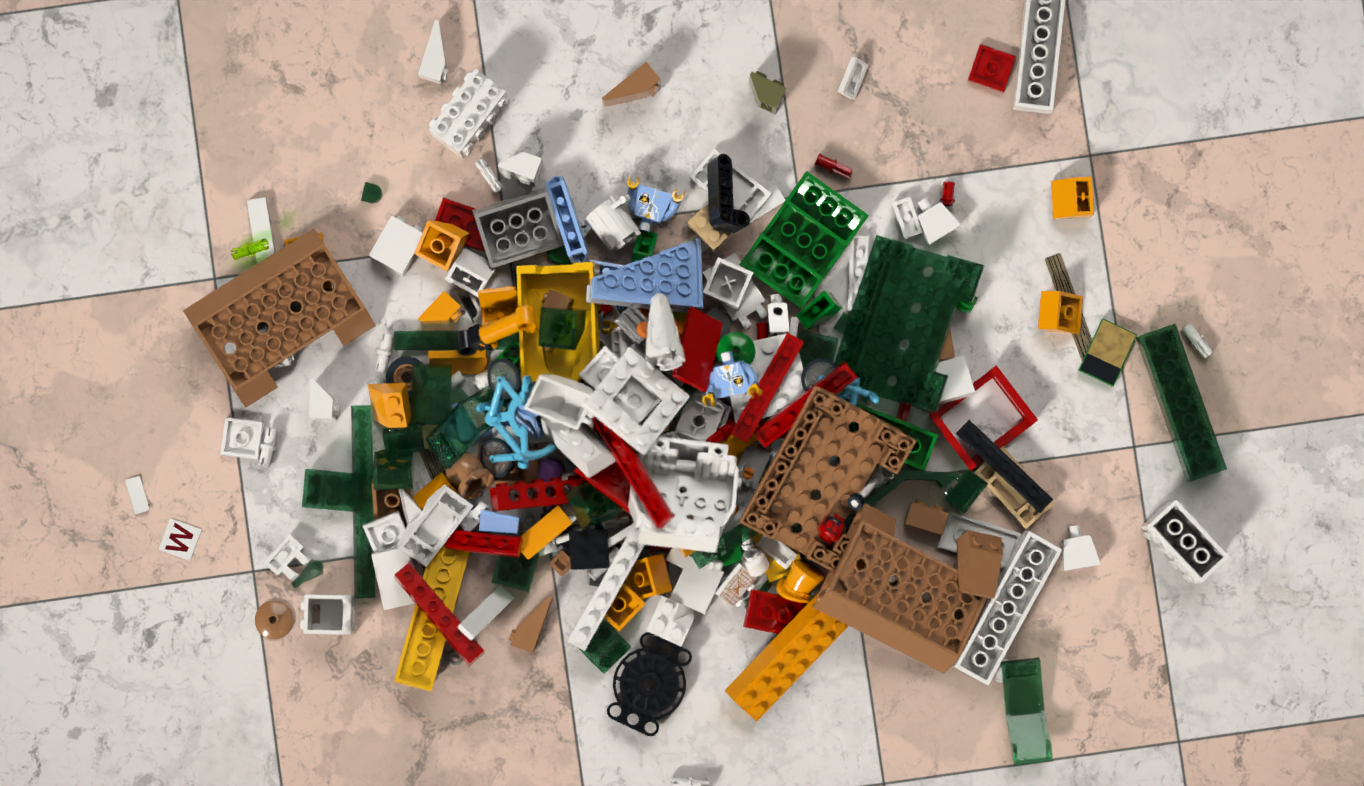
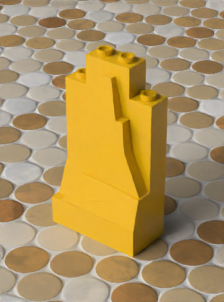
[516,262,601,386]

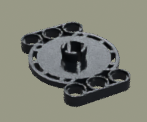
[607,632,692,736]

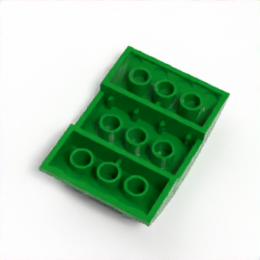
[739,171,869,309]

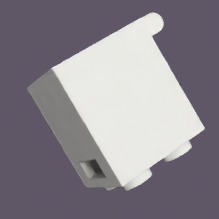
[300,594,356,635]

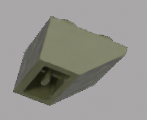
[749,71,786,115]

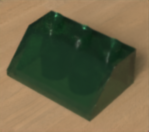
[411,363,452,425]

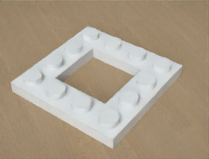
[582,347,690,455]

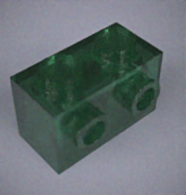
[382,422,425,456]

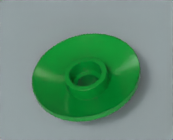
[717,332,755,365]

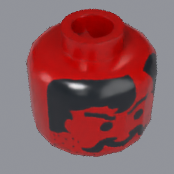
[817,514,846,544]

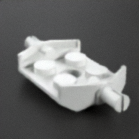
[675,392,727,442]

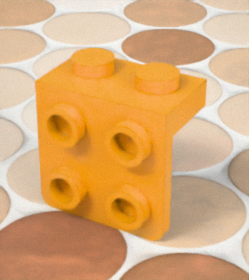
[478,286,518,326]

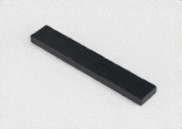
[955,420,1053,513]

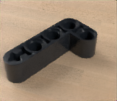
[707,154,750,233]

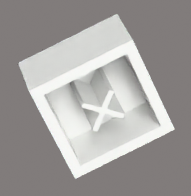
[703,257,754,310]

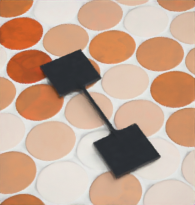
[565,433,609,570]

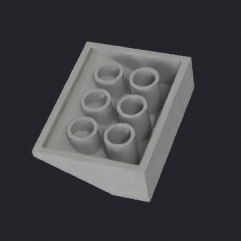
[472,188,564,269]

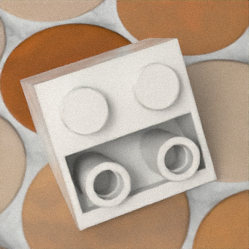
[498,152,544,186]
[445,248,498,299]

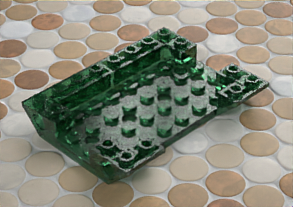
[831,235,984,413]

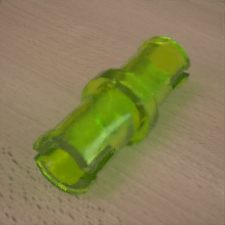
[231,238,269,260]

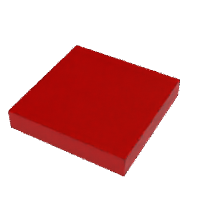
[967,44,1016,93]

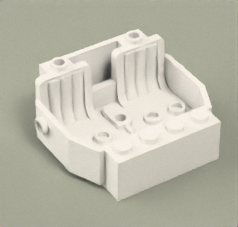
[628,437,742,553]

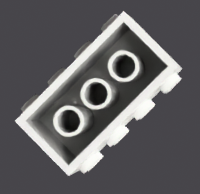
[429,69,509,159]
[1141,500,1229,583]

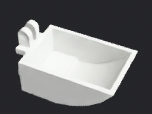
[524,374,595,430]

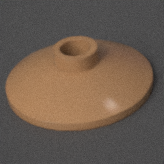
[255,601,293,639]

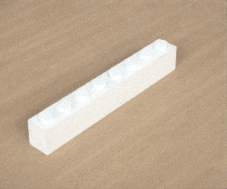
[568,524,645,651]

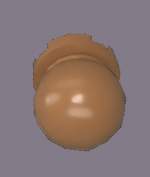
[446,452,494,501]

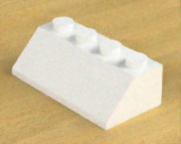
[541,417,616,478]

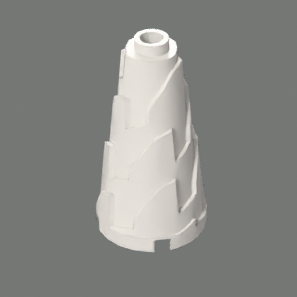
[645,293,685,371]

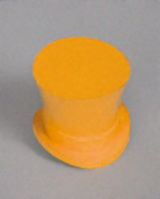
[776,559,824,603]

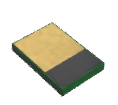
[1078,318,1137,387]

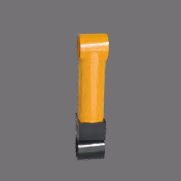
[457,305,536,356]

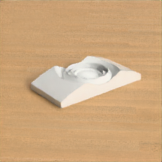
[690,149,772,221]
[397,484,473,567]

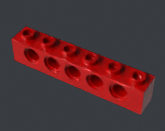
[489,475,605,512]
[394,563,485,666]

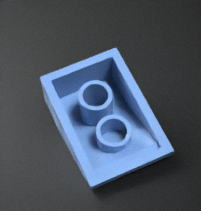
[479,510,523,537]

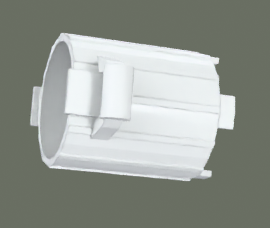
[582,194,642,255]

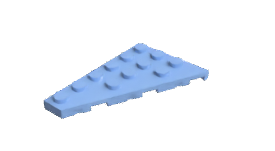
[591,238,703,310]

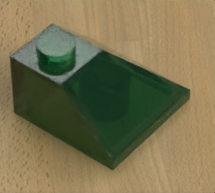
[538,307,586,350]

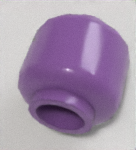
[537,457,564,482]

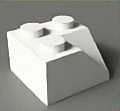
[646,595,697,647]

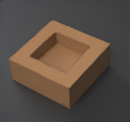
[548,550,571,577]

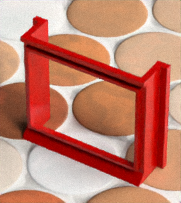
[929,365,1038,471]

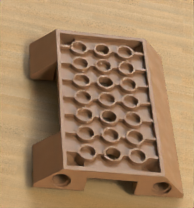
[183,229,376,408]
[739,385,916,572]
[813,503,987,673]

